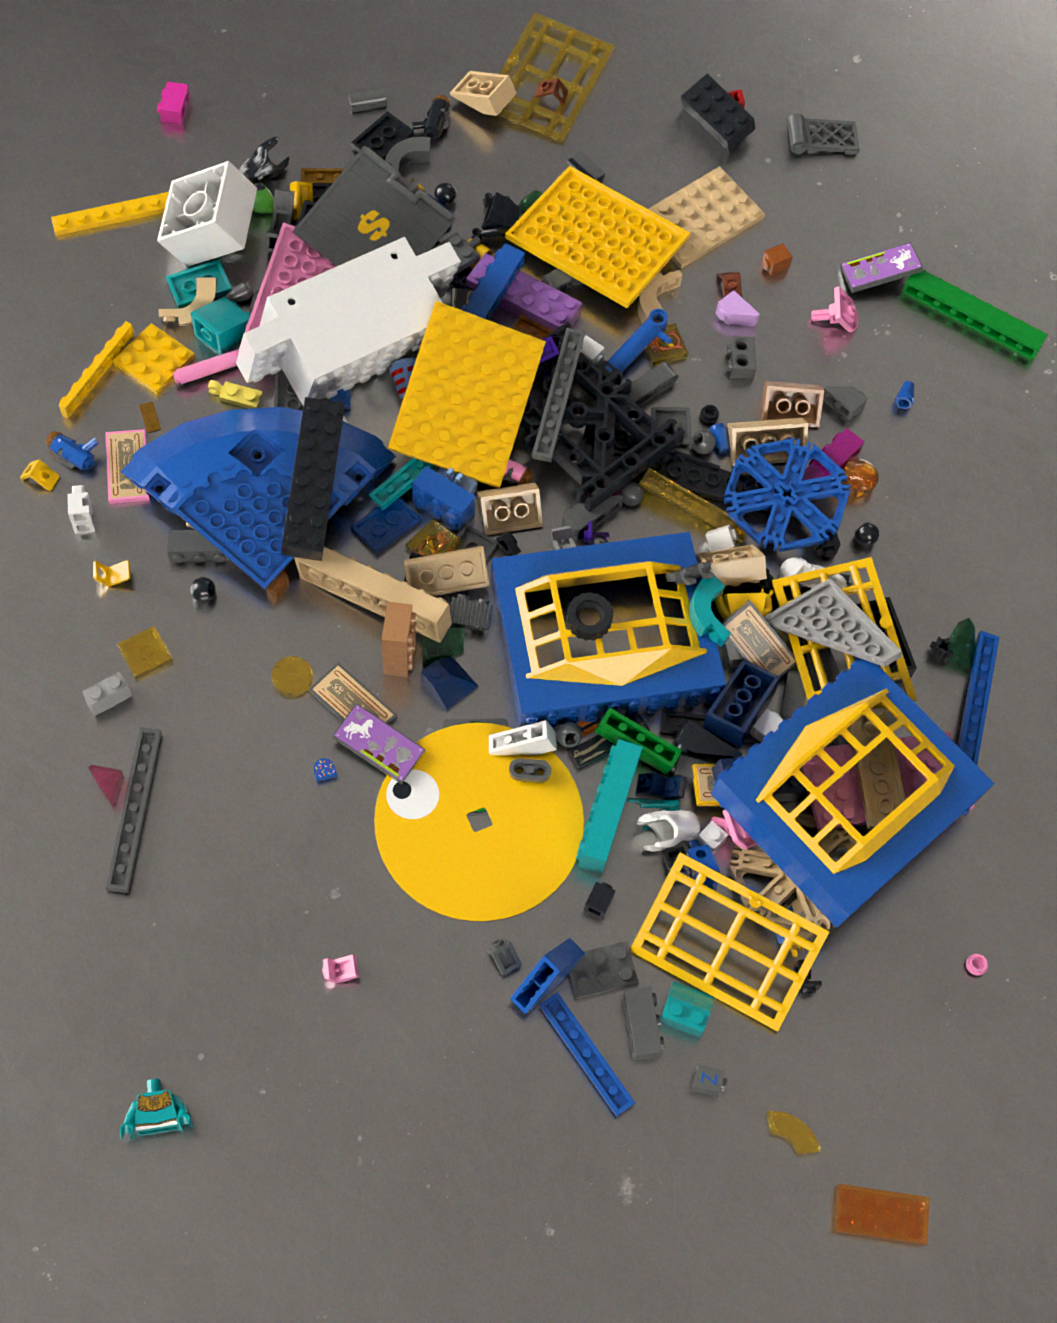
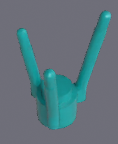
[627,798,680,830]

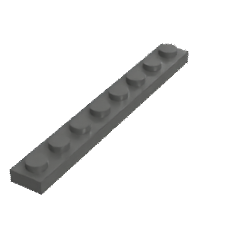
[532,328,585,462]
[105,727,162,893]

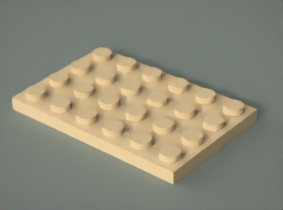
[648,166,765,269]

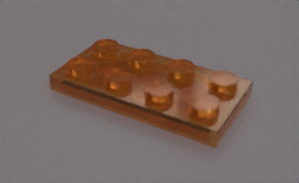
[834,1184,930,1246]

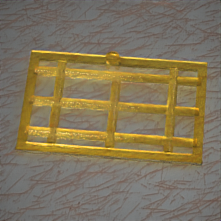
[498,12,615,143]

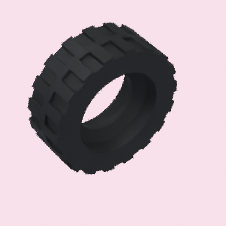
[566,592,613,641]

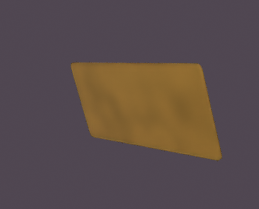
[139,402,161,433]

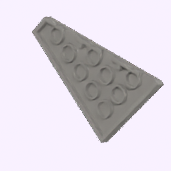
[764,578,903,667]

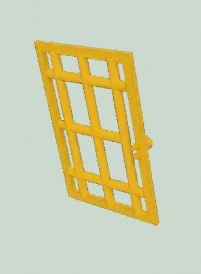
[772,557,917,709]
[629,852,830,1032]

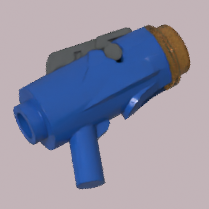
[45,431,99,471]

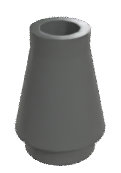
[225,281,254,303]

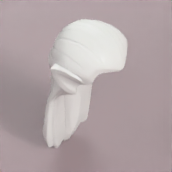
[777,557,848,589]

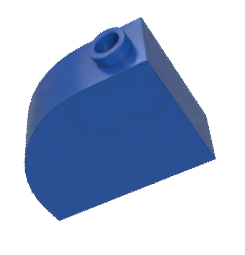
[510,938,585,1014]

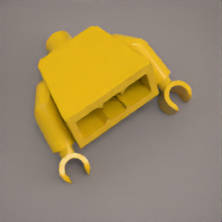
[713,588,773,620]

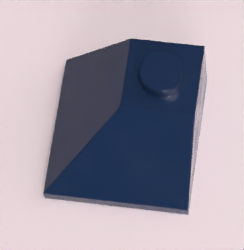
[421,657,478,711]

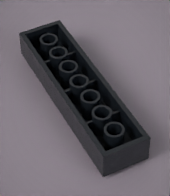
[281,397,345,561]

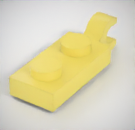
[208,380,263,409]

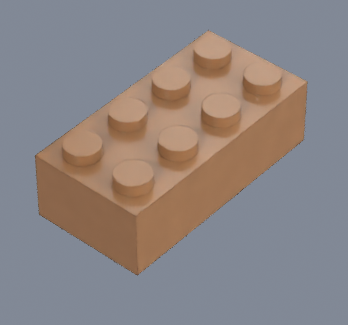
[382,602,416,677]

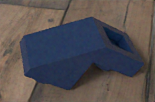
[636,772,687,800]

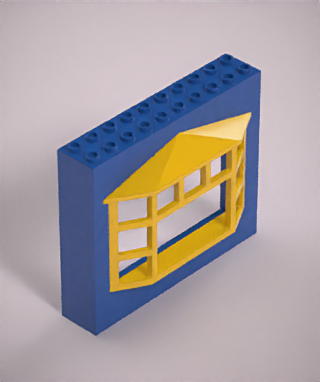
[490,532,727,728]
[711,658,995,928]

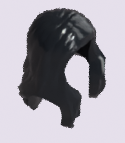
[239,137,290,186]

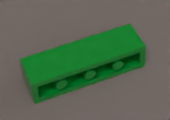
[594,708,682,774]

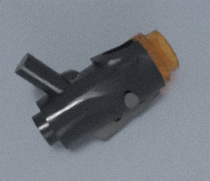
[412,95,450,139]

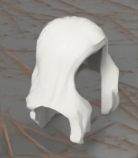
[636,810,701,852]

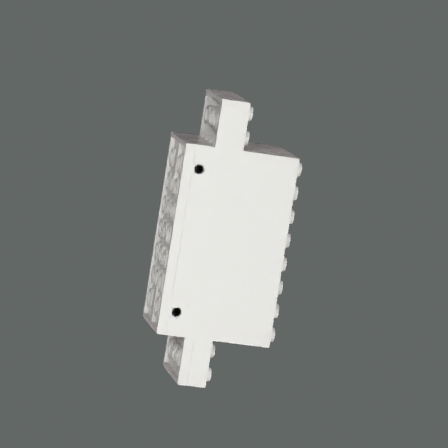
[236,237,461,407]

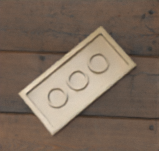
[403,546,490,597]

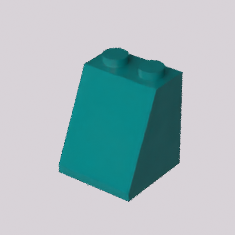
[190,297,251,355]

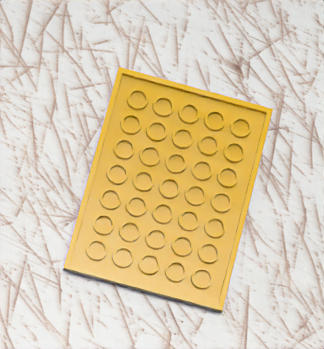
[505,166,690,308]
[387,301,546,488]

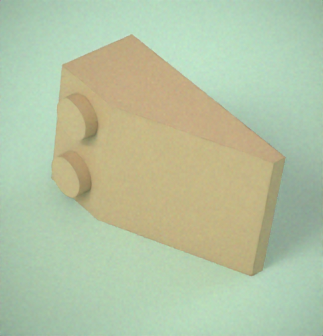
[450,71,517,116]

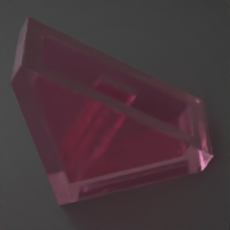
[88,765,124,807]

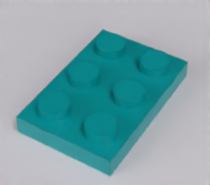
[166,260,232,309]

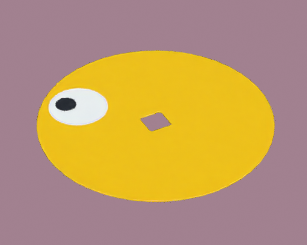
[374,723,584,921]

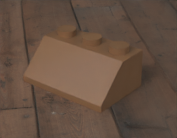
[762,381,824,428]

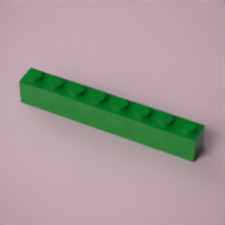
[902,269,1048,360]

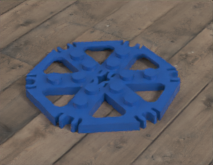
[724,438,851,552]

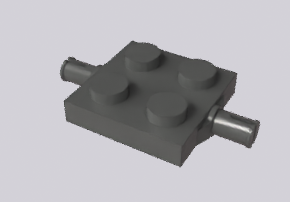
[431,232,481,274]

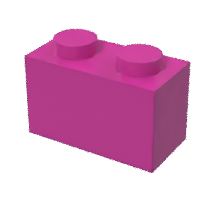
[157,81,190,125]

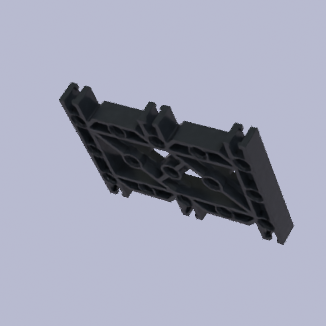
[520,322,685,512]

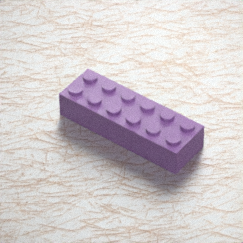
[466,253,582,335]

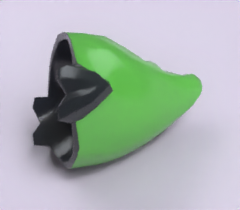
[252,182,274,214]

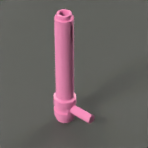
[173,324,247,384]

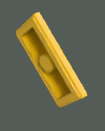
[290,181,313,221]

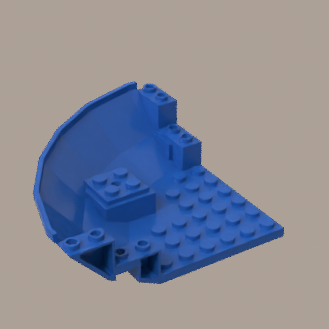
[121,407,396,590]

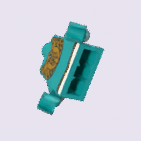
[119,1079,193,1139]

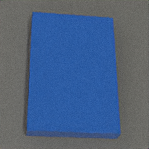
[351,497,422,557]

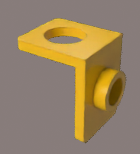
[20,459,60,491]
[93,561,131,587]

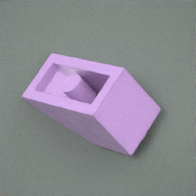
[715,290,760,327]

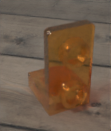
[266,570,289,602]

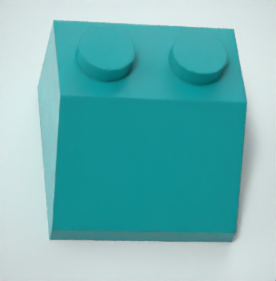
[660,981,714,1038]

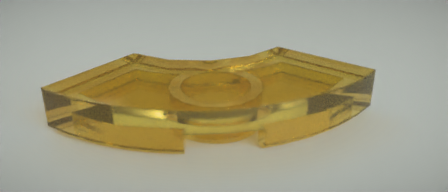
[767,1111,821,1155]

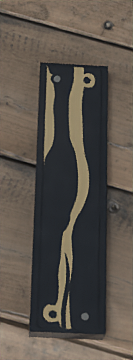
[568,714,650,770]

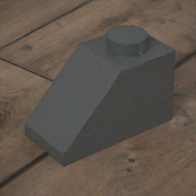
[823,386,868,422]

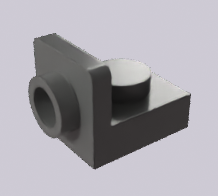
[487,939,522,976]

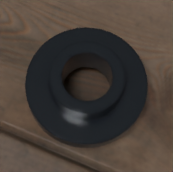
[700,405,719,423]

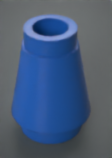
[895,381,914,409]
[709,423,730,453]

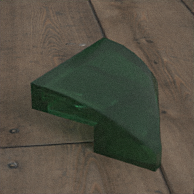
[948,617,975,675]
[422,628,465,669]

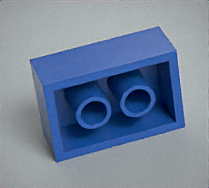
[412,466,476,532]

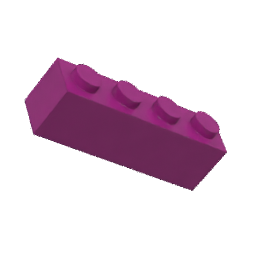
[802,428,865,481]

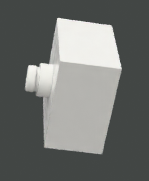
[157,161,257,267]

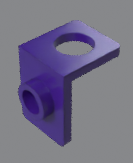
[583,521,609,545]

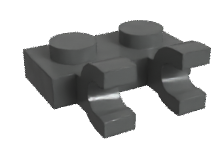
[665,561,714,585]

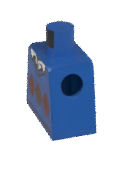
[686,839,720,894]

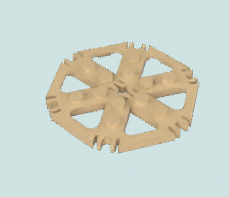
[729,811,856,933]

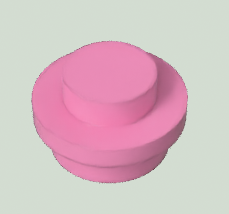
[966,954,988,976]

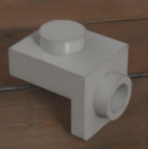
[551,526,576,550]

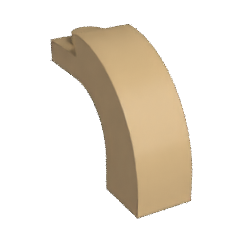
[638,270,683,323]
[159,277,217,326]

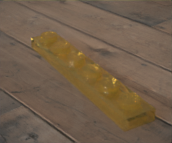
[639,468,747,545]

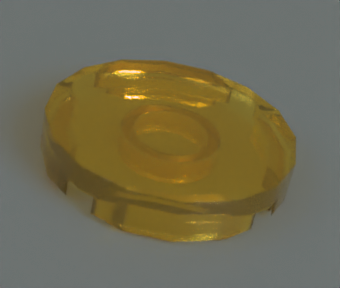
[271,656,313,696]

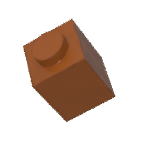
[761,243,793,275]

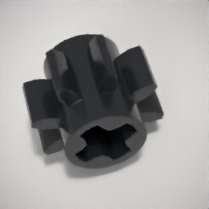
[929,636,955,663]

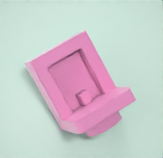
[322,954,359,984]

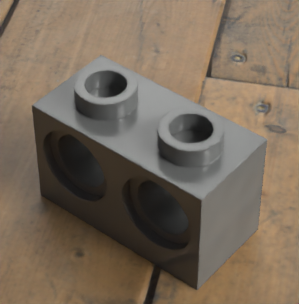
[727,336,757,379]

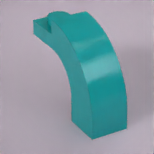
[689,572,731,647]

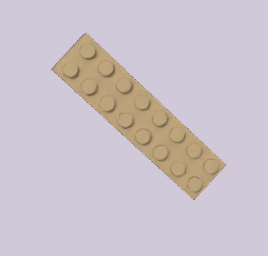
[294,547,452,643]

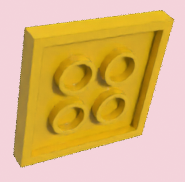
[112,323,195,395]

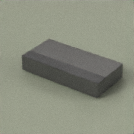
[567,151,605,182]

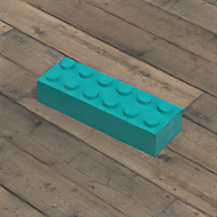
[576,739,642,875]

